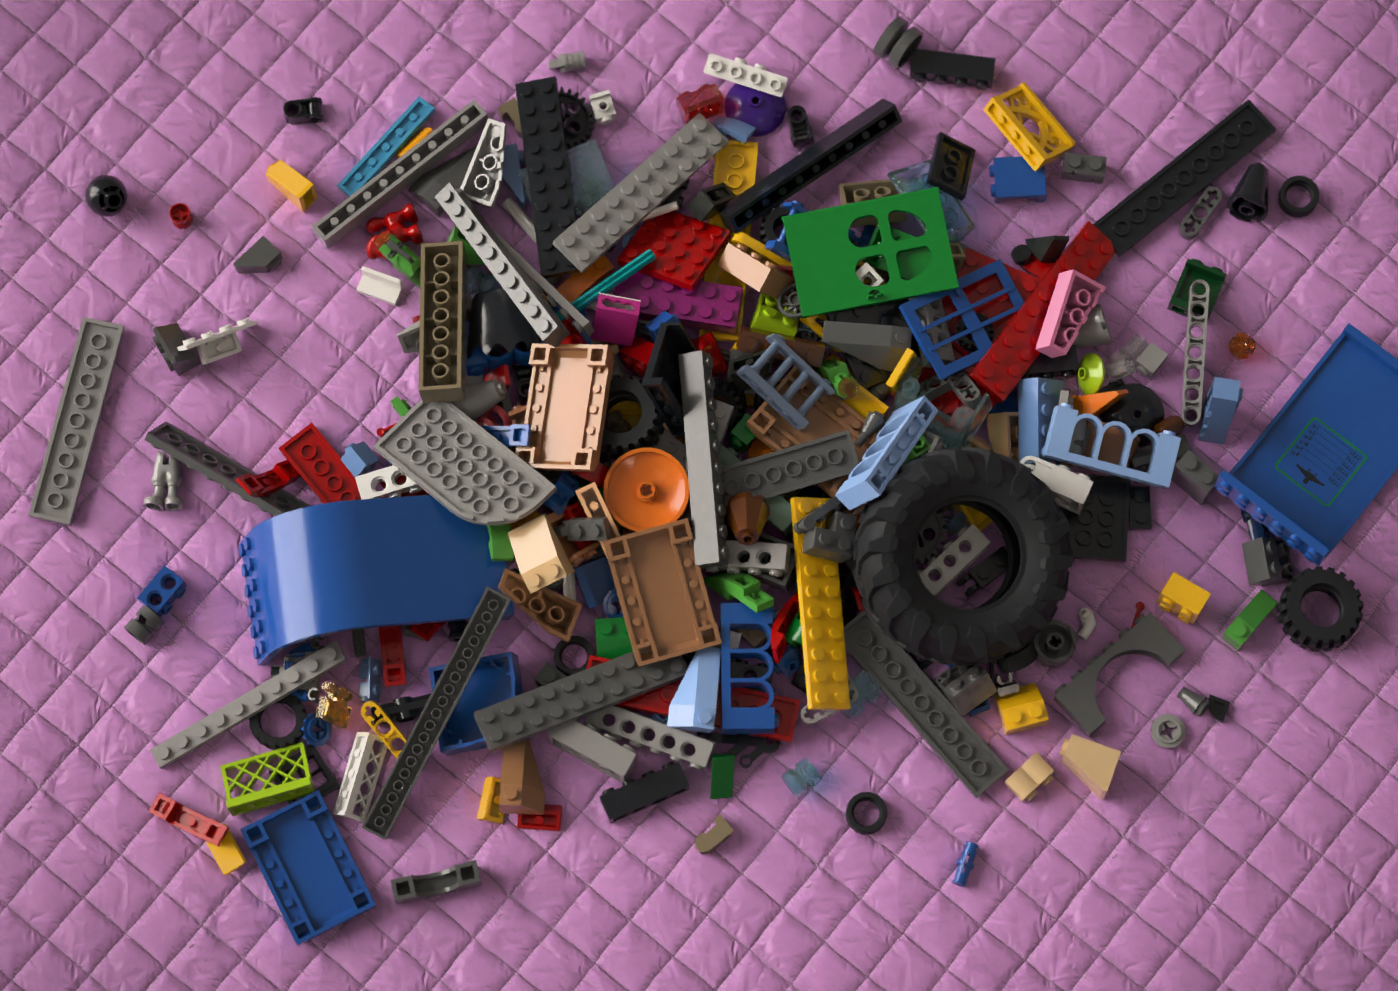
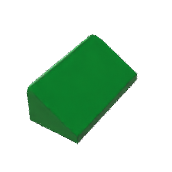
[710,753,735,799]

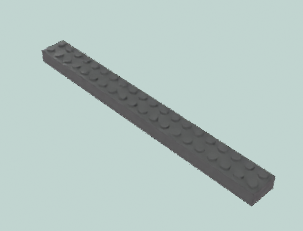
[361,586,512,840]

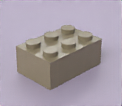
[839,178,907,228]

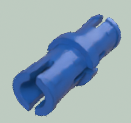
[952,841,979,887]

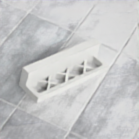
[332,732,387,823]

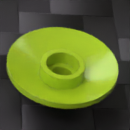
[1077,353,1105,395]

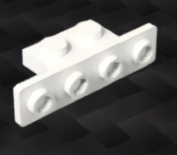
[704,53,788,97]
[177,318,258,365]

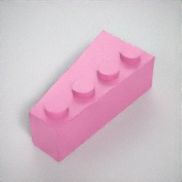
[1035,269,1107,358]

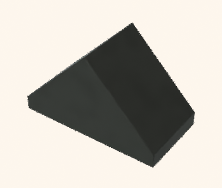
[1026,236,1069,263]

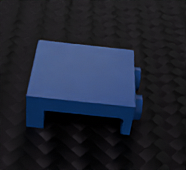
[989,156,1046,203]
[574,556,615,609]

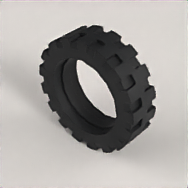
[249,694,307,749]

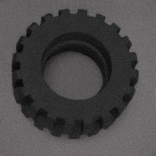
[600,374,665,459]
[1278,566,1364,652]

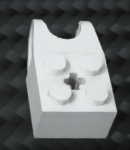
[1020,456,1093,515]

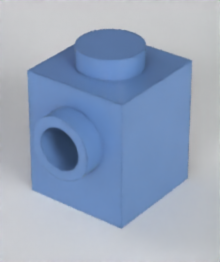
[340,441,379,477]

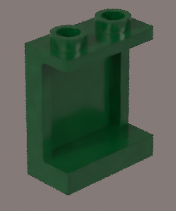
[1167,259,1227,321]

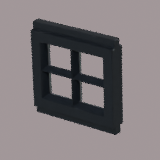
[269,745,340,804]

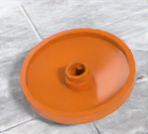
[603,447,690,532]

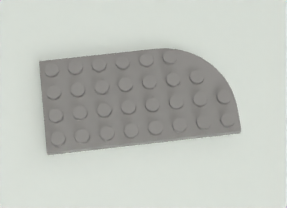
[373,399,557,526]

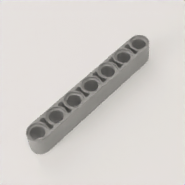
[1181,279,1210,426]

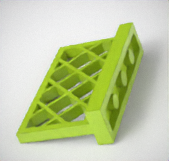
[220,742,315,817]

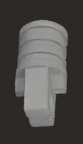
[548,51,586,73]

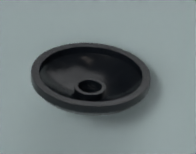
[1101,383,1165,447]

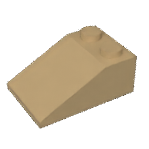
[508,514,574,594]

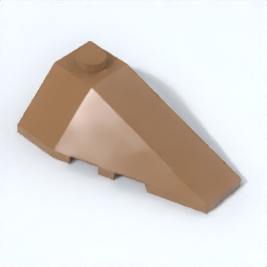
[987,412,1019,462]
[498,569,582,642]
[499,740,545,815]

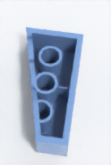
[1018,377,1065,465]
[1199,377,1243,445]

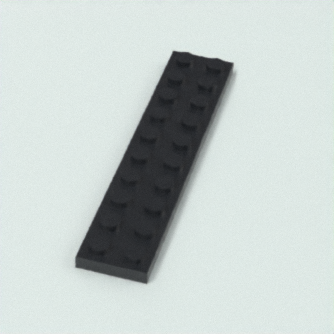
[515,76,580,279]
[1093,99,1276,258]

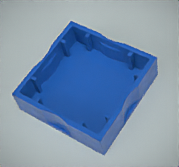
[429,651,530,755]

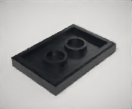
[926,132,976,201]

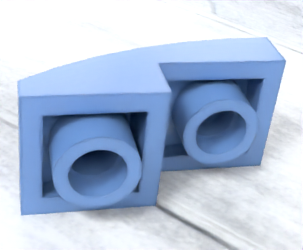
[711,117,756,144]

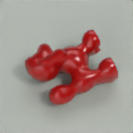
[365,203,424,260]

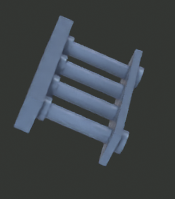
[736,333,835,431]

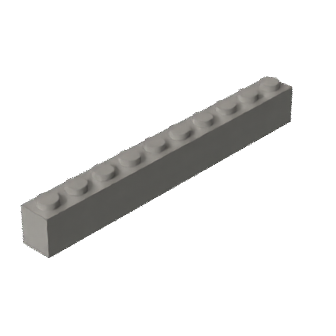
[312,99,488,250]

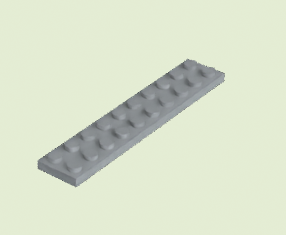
[552,113,729,273]
[29,317,125,526]

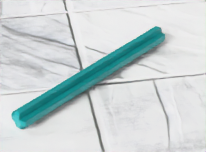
[556,249,656,320]

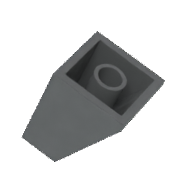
[1171,447,1223,505]

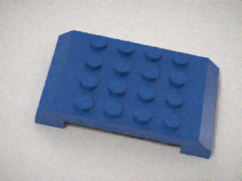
[240,790,376,946]

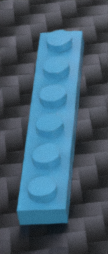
[337,96,436,197]

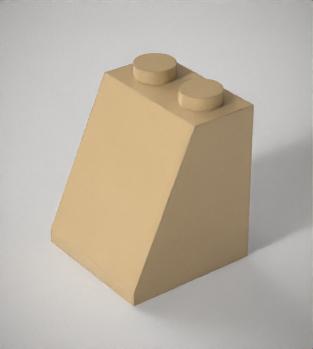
[1059,734,1121,799]

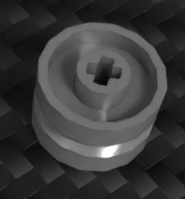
[873,16,924,70]

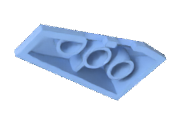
[667,647,721,733]

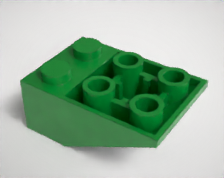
[862,223,932,280]

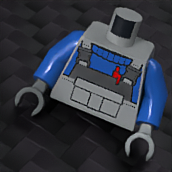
[271,637,325,703]

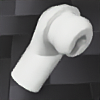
[1077,607,1096,641]

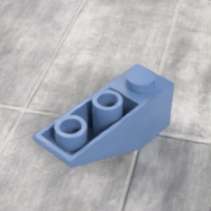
[501,144,529,209]

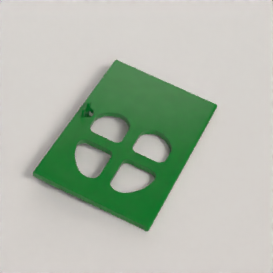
[782,187,959,318]

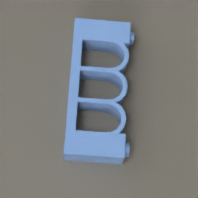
[835,396,939,510]
[1042,403,1181,489]

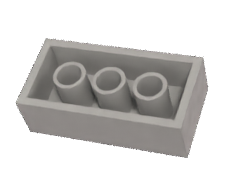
[548,719,637,783]

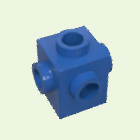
[768,645,803,678]

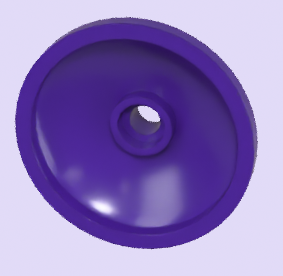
[724,83,786,137]

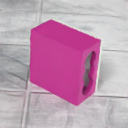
[590,292,641,347]

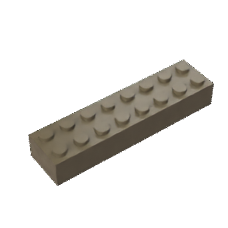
[419,241,467,403]

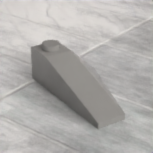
[460,118,507,208]

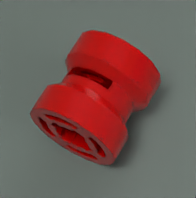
[169,203,193,229]

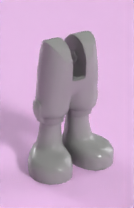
[144,451,183,511]

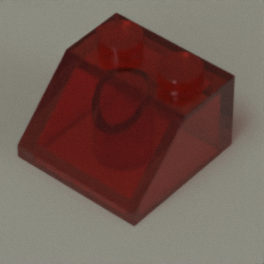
[676,84,724,125]

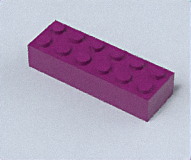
[613,268,743,335]

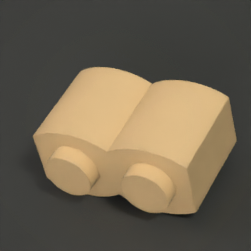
[1004,752,1054,802]

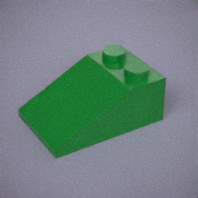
[595,617,633,659]

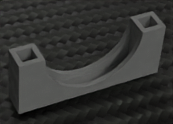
[1054,612,1185,738]

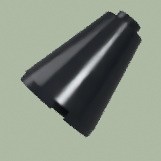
[1226,163,1269,222]

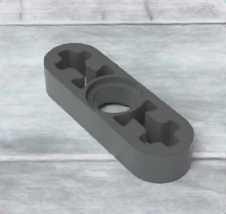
[1179,186,1222,240]

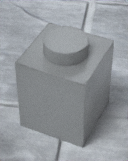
[1134,342,1168,379]

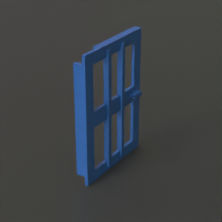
[899,259,1024,380]

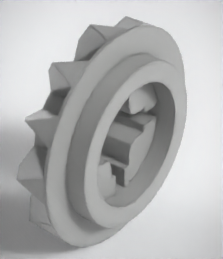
[1150,714,1185,749]

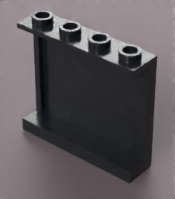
[642,322,697,436]

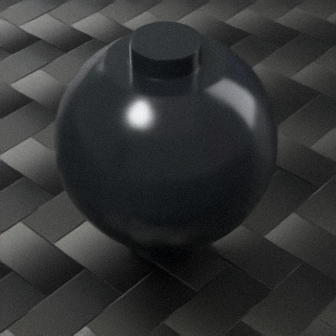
[85,175,127,217]

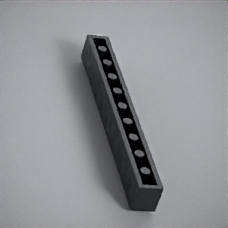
[717,99,903,234]

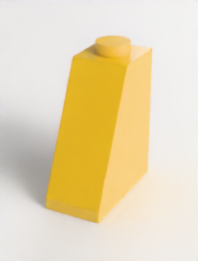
[266,160,318,213]

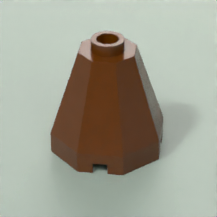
[724,491,770,546]

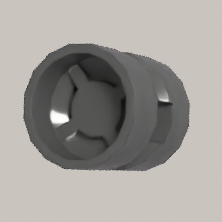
[124,605,165,645]

